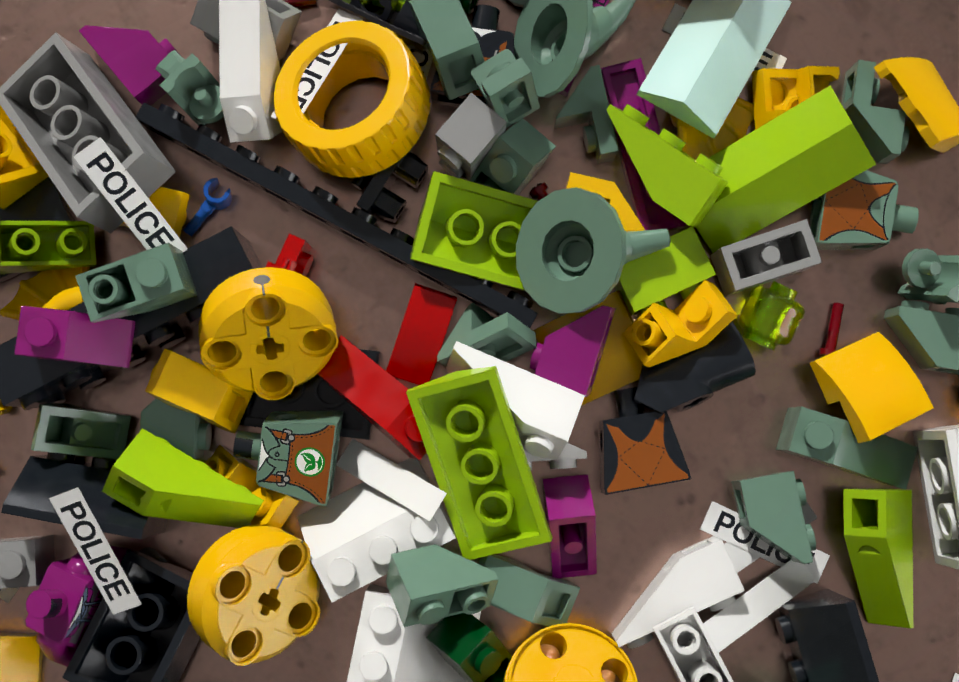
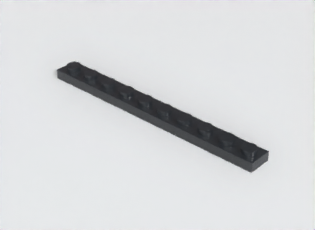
[136,102,538,328]

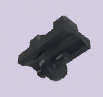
[351,148,428,223]

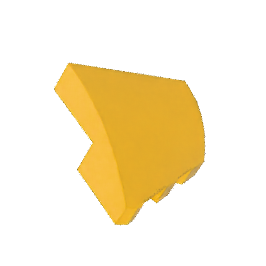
[874,57,959,153]
[752,66,840,130]

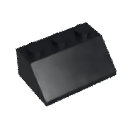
[1,452,168,539]
[62,549,200,682]
[775,589,879,682]

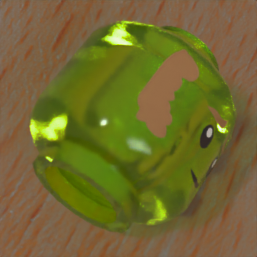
[738,281,806,350]

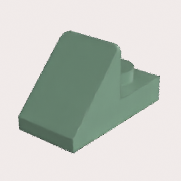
[471,49,540,128]
[554,65,619,164]
[437,303,536,367]
[31,403,131,459]

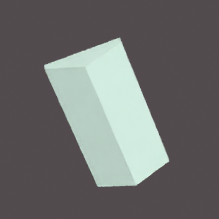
[636,0,792,139]

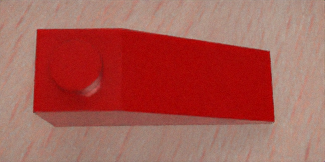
[317,335,427,461]

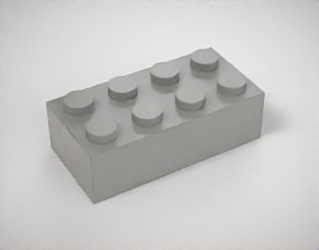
[0,32,176,233]

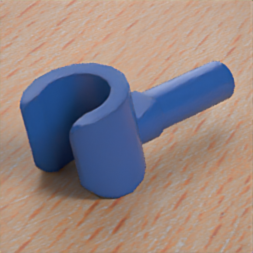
[183,178,232,237]

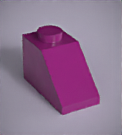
[79,25,181,106]
[530,305,616,397]
[15,306,135,368]
[543,474,597,578]

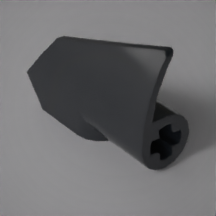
[329,0,427,55]
[634,321,756,414]

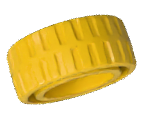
[274,21,431,178]

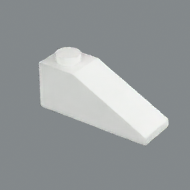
[219,0,282,143]
[446,341,585,461]

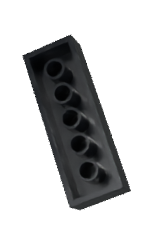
[0,226,263,410]

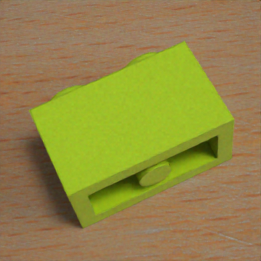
[615,226,716,316]

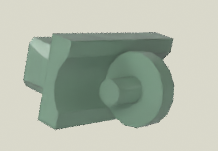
[155,50,224,126]
[898,248,959,305]

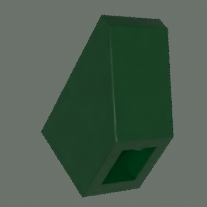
[426,613,512,682]

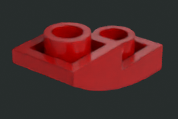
[386,283,457,385]

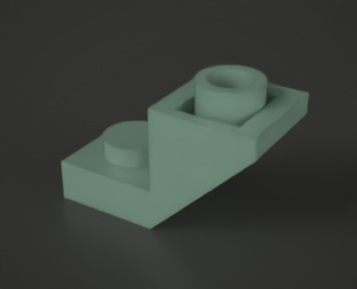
[409,0,485,100]
[841,60,910,164]
[478,554,580,626]

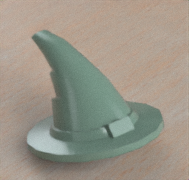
[514,0,636,98]
[516,187,671,314]

